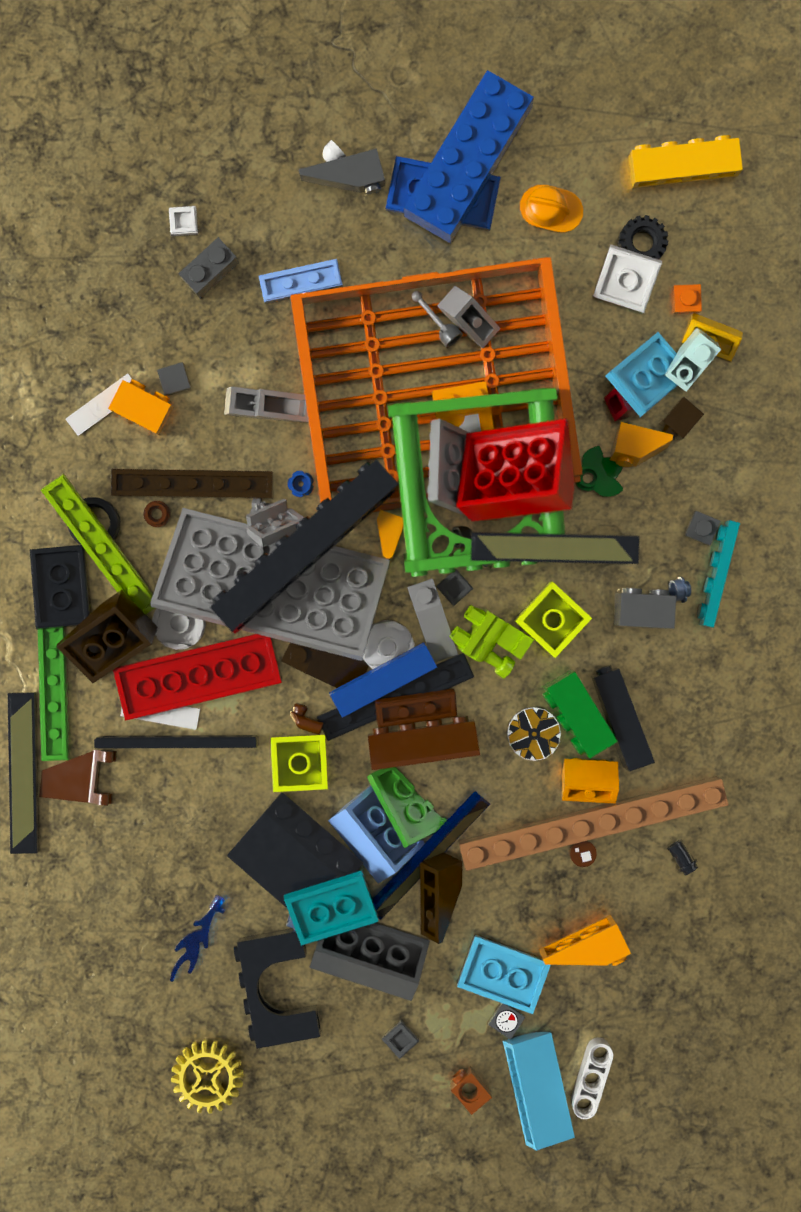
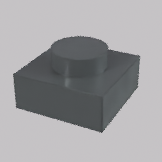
[684,511,721,546]

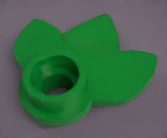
[575,446,623,497]

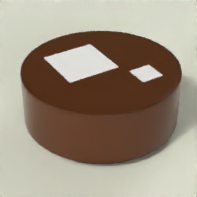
[569,841,597,867]

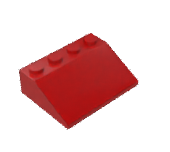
[456,419,575,522]

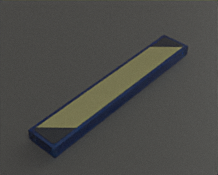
[372,791,490,920]

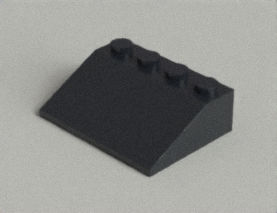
[226,792,363,908]

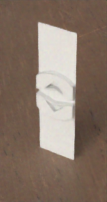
[66,374,132,436]
[120,706,200,730]

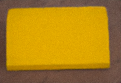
[682,313,743,362]

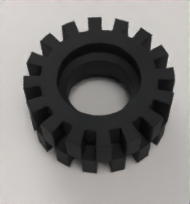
[618,215,669,260]

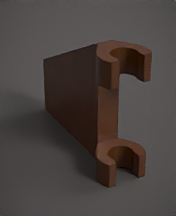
[39,749,117,806]

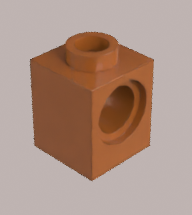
[450,1066,492,1115]

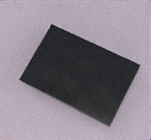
[30,545,90,630]

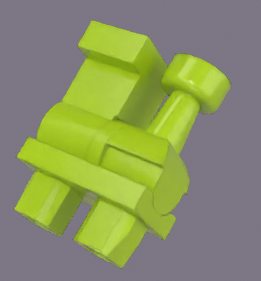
[449,605,534,679]

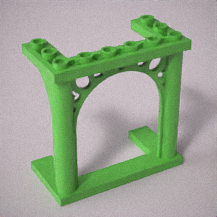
[388,388,566,577]

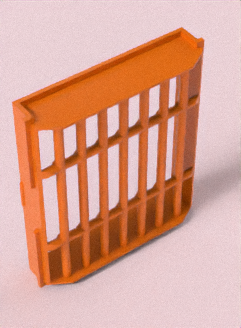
[290,257,583,513]

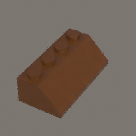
[368,715,480,770]

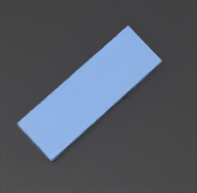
[259,259,343,303]

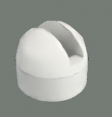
[323,140,346,162]

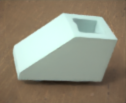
[665,327,721,392]

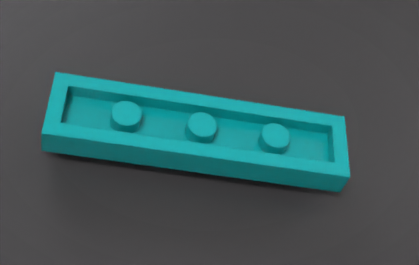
[697,520,740,628]

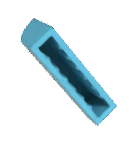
[503,1032,575,1151]

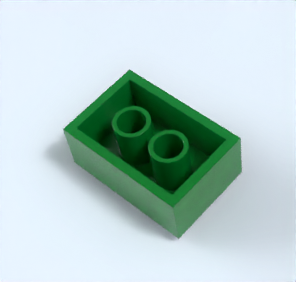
[542,670,618,759]

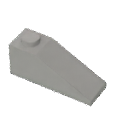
[407,578,458,662]

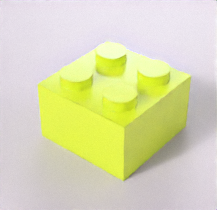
[514,581,592,658]
[270,735,328,792]

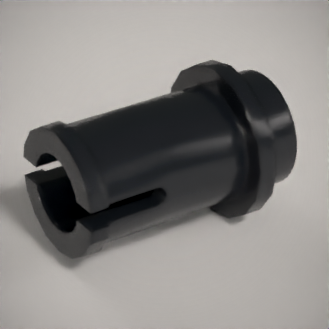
[667,839,698,876]

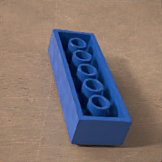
[404,70,534,243]

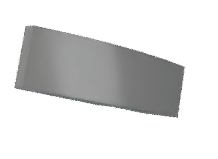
[224,386,309,423]

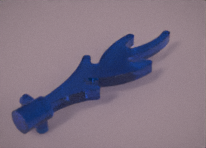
[170,895,225,982]

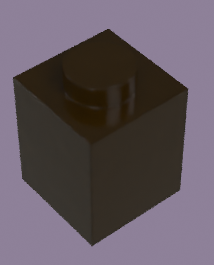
[659,397,704,441]

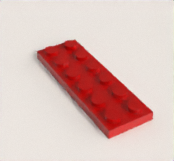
[113,634,282,721]

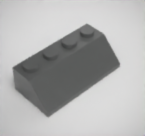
[309,923,430,1001]

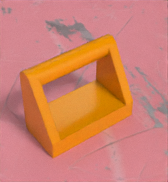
[377,510,404,560]

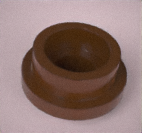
[143,501,171,527]

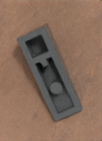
[298,148,385,194]

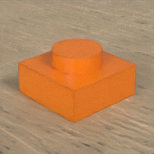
[672,284,702,314]

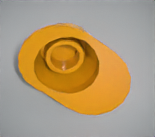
[520,185,583,232]

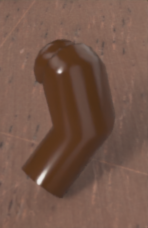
[290,703,324,735]

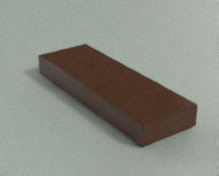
[375,689,458,728]

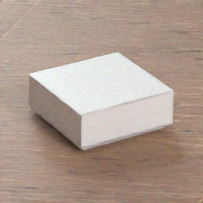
[169,206,198,236]

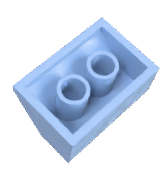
[328,785,425,883]

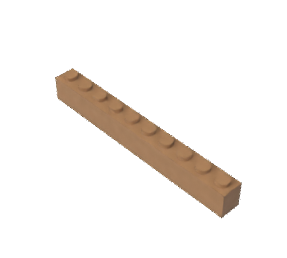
[458,776,728,871]

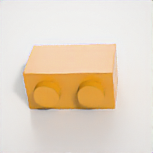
[108,379,174,435]
[562,758,619,804]

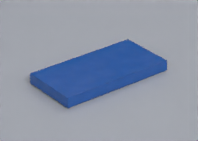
[386,156,501,231]

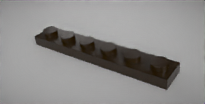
[111,469,273,499]

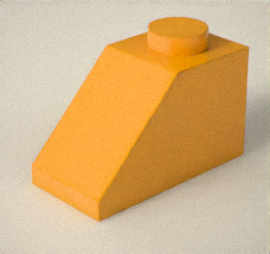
[610,422,673,467]

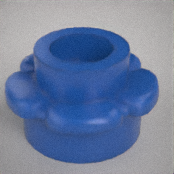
[288,471,314,497]

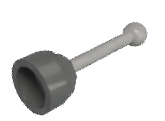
[412,291,463,348]

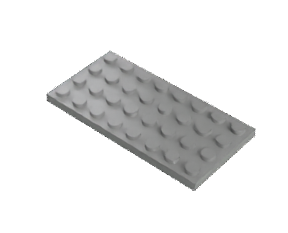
[150,508,390,661]

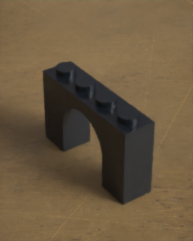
[234,928,321,1049]

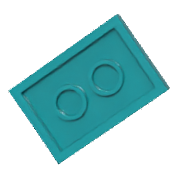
[284,870,379,946]

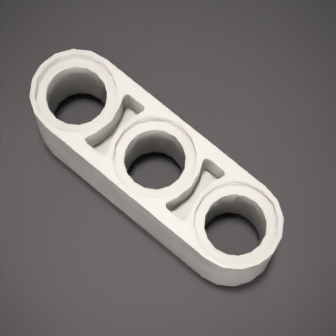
[571,1037,613,1119]

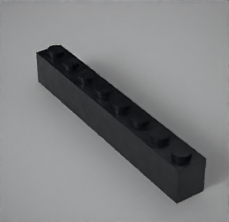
[210,459,399,634]

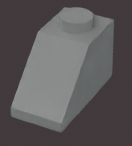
[437,286,500,348]

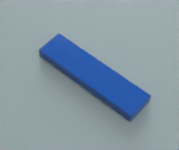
[329,642,437,718]

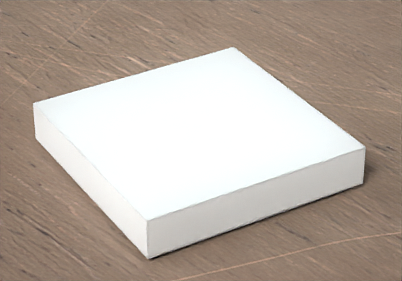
[593,245,662,313]

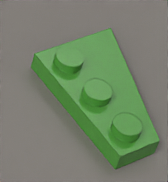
[367,767,451,848]

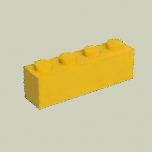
[628,135,743,188]

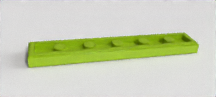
[41,473,155,614]

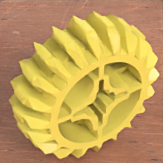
[171,1039,244,1114]

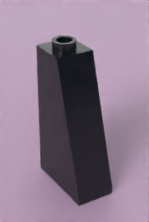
[591,665,655,772]

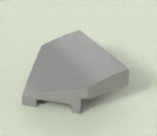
[246,499,304,548]

